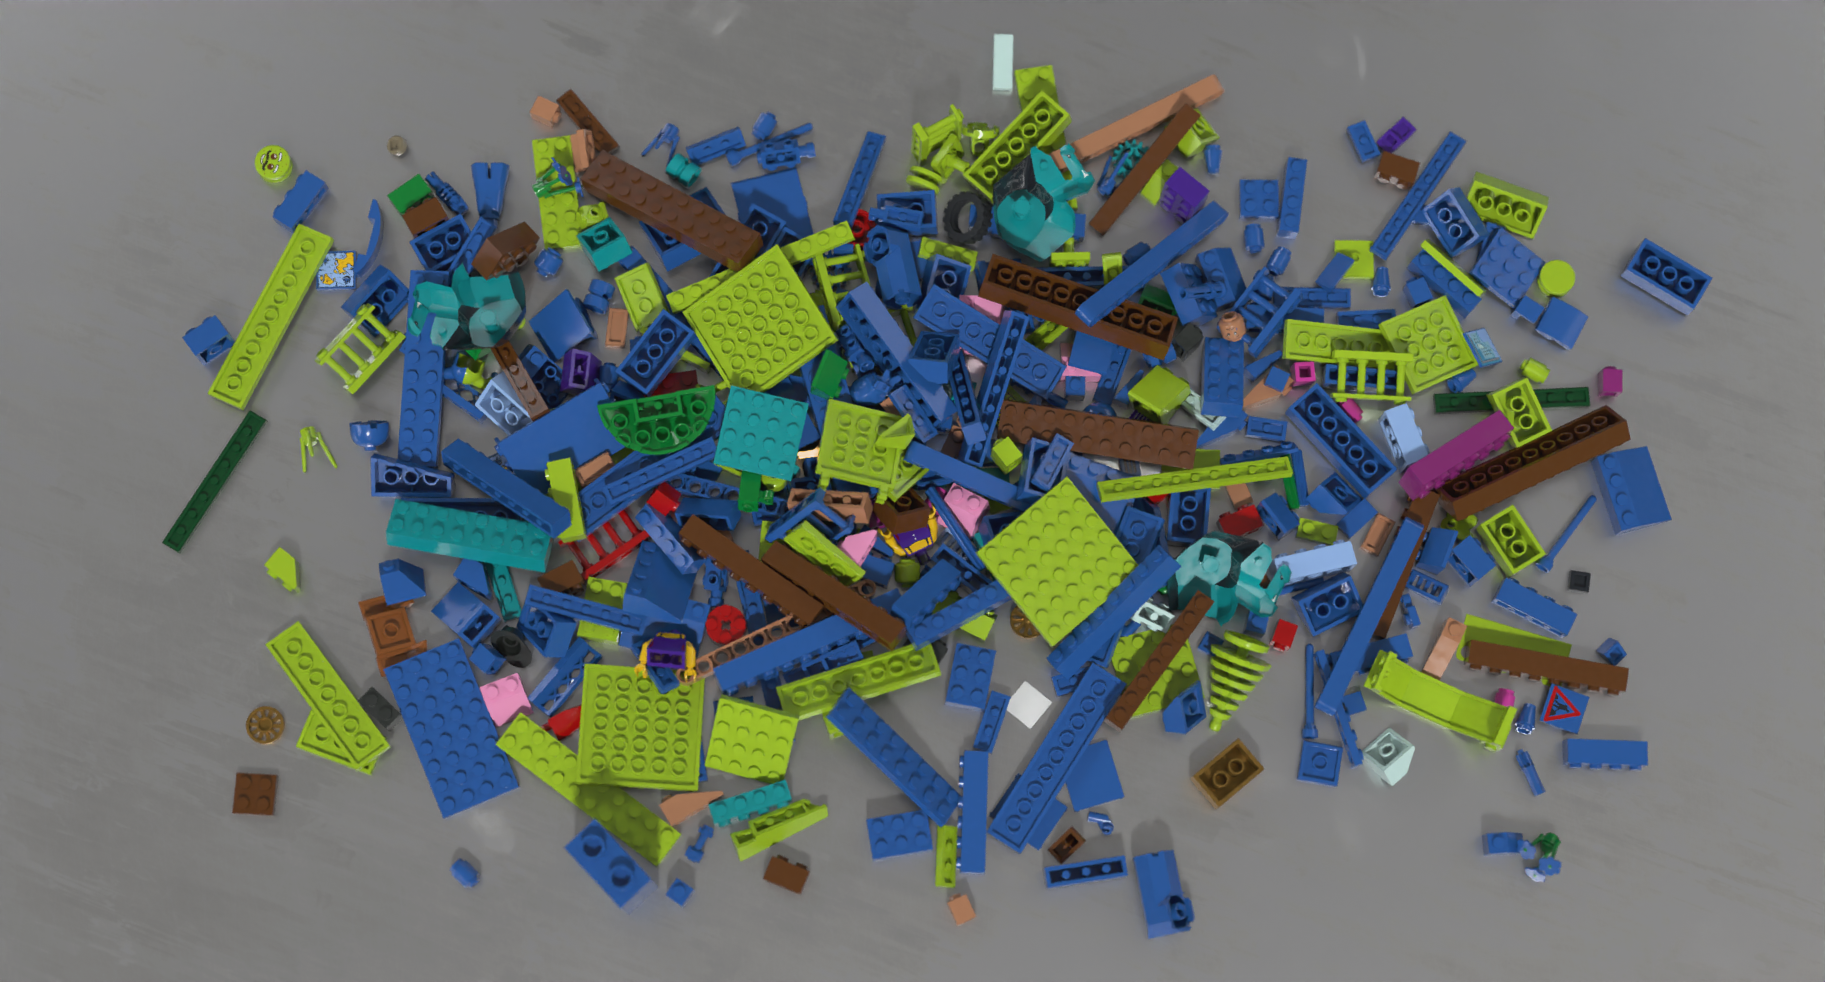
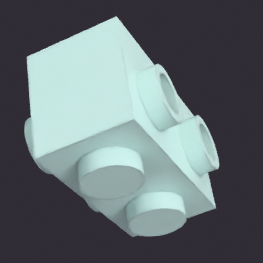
[1130,597,1175,633]

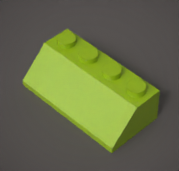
[1466,171,1549,239]

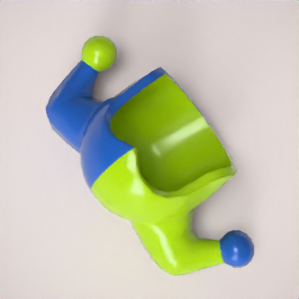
[444,352,498,390]

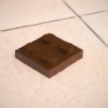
[232,773,279,816]

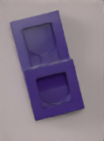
[1376,117,1417,153]

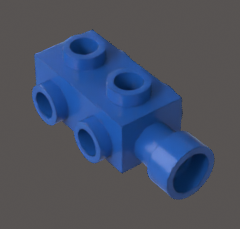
[756,139,816,171]
[835,323,874,373]
[703,557,729,607]

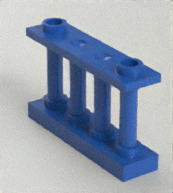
[1217,266,1304,359]
[765,487,856,563]

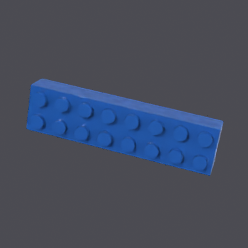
[836,282,957,429]

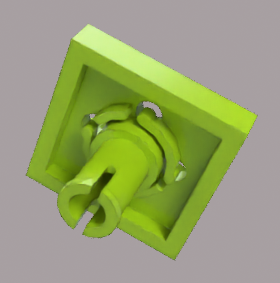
[931,133,970,184]
[1048,238,1090,267]

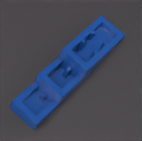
[783,640,864,684]

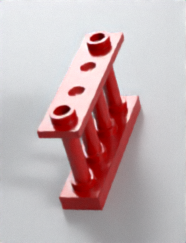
[558,509,652,584]

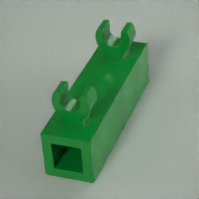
[738,470,774,512]

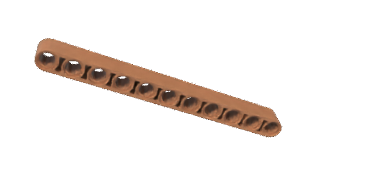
[1048,74,1225,173]
[676,579,876,686]

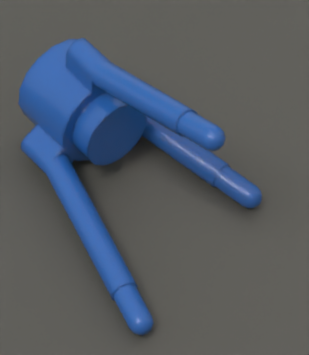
[641,123,680,170]
[1097,152,1128,197]

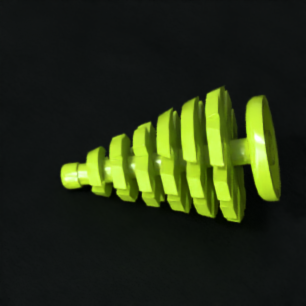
[1209,630,1271,731]

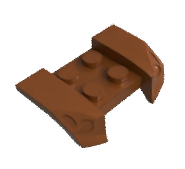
[358,595,427,677]

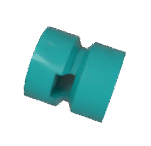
[665,153,702,189]

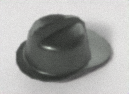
[490,625,532,668]

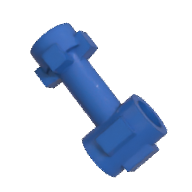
[685,824,714,863]

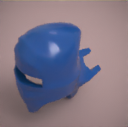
[849,369,902,408]

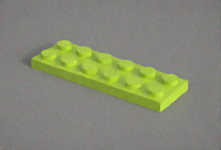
[532,135,582,250]
[1282,319,1394,370]

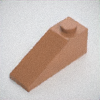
[1242,365,1294,411]
[1421,617,1467,681]
[659,791,724,827]

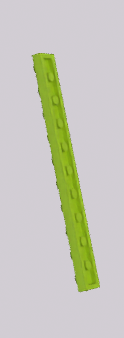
[666,221,855,314]
[1096,456,1293,503]

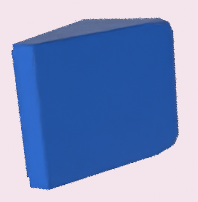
[1596,638,1627,666]

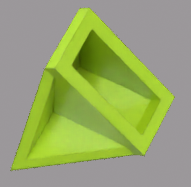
[875,413,915,449]

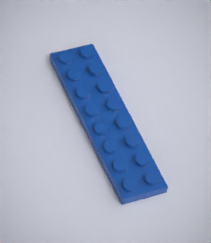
[913,284,1067,400]
[1087,506,1165,668]
[826,687,961,827]

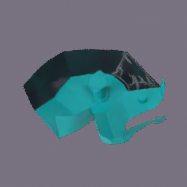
[993,143,1095,261]
[408,263,526,350]
[1167,530,1292,626]

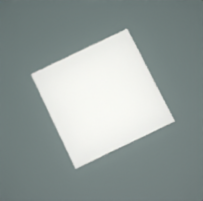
[1007,681,1052,729]

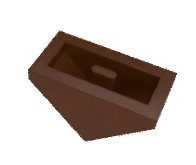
[1048,826,1086,864]

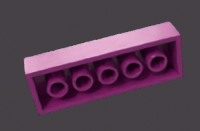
[1398,410,1514,501]

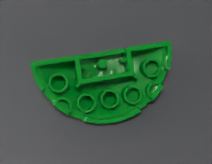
[597,385,716,455]

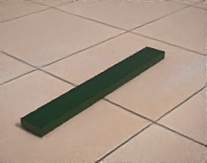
[1433,387,1590,414]
[162,410,268,554]

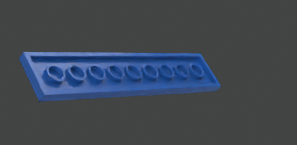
[397,270,451,468]
[577,396,726,543]
[986,663,1126,854]

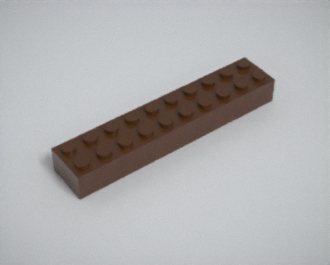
[580,150,763,272]
[978,254,1178,361]
[997,399,1199,470]
[1435,405,1631,521]

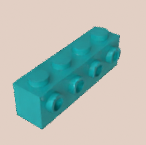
[708,780,792,827]

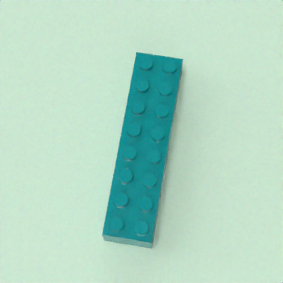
[385,499,554,573]

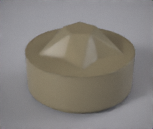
[387,135,407,156]

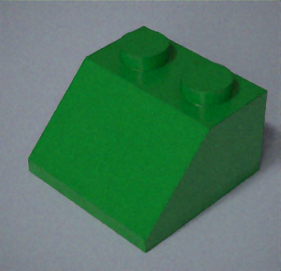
[810,349,850,400]

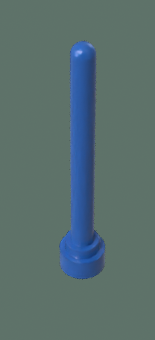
[726,123,813,167]
[1535,495,1597,573]
[1302,644,1318,739]

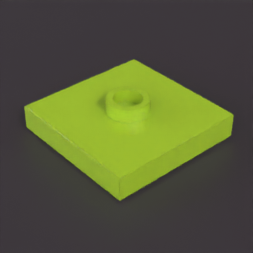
[1334,240,1374,280]

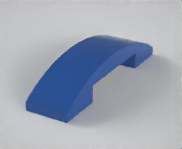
[354,199,384,278]

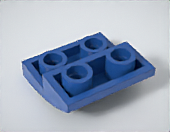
[1534,297,1588,350]

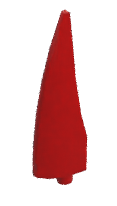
[540,705,581,741]

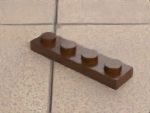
[556,89,619,154]

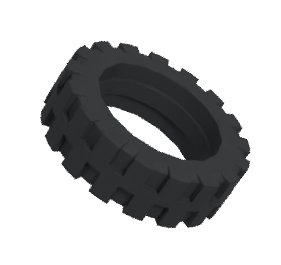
[943,191,993,244]

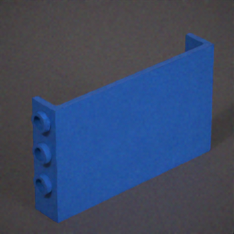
[494,378,625,495]

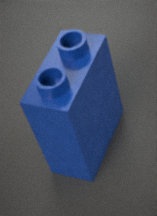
[564,819,658,915]

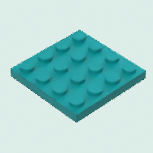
[713,385,809,482]

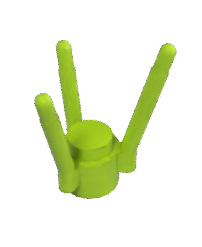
[299,426,337,473]

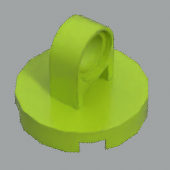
[961,122,1000,157]

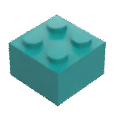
[576,217,632,272]

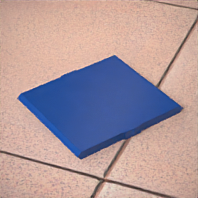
[731,167,814,237]

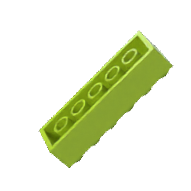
[963,90,1072,204]

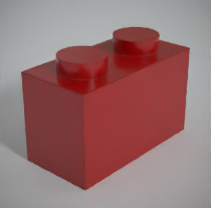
[1216,504,1264,537]

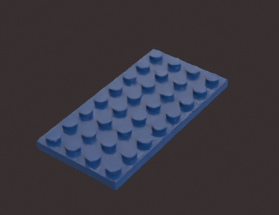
[383,638,520,819]

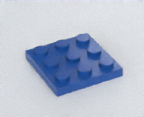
[1468,228,1546,309]

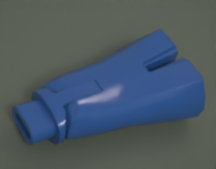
[471,162,510,226]

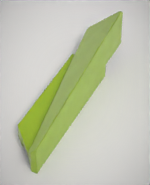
[730,799,828,861]

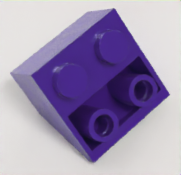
[560,348,602,395]

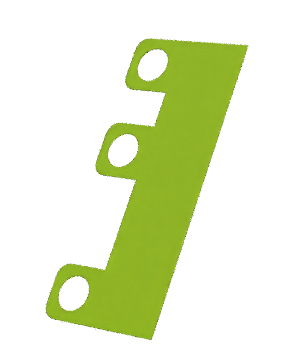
[1456,614,1572,686]

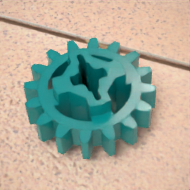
[1112,140,1149,180]

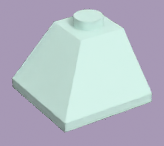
[1362,727,1415,786]

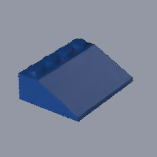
[639,186,726,272]
[1591,446,1672,536]
[1065,452,1136,536]
[622,540,698,624]
[619,599,712,659]

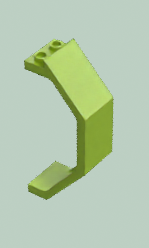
[1364,650,1517,747]

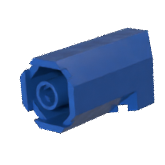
[863,225,923,310]
[1132,850,1195,939]

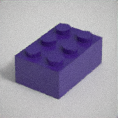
[1159,167,1210,224]

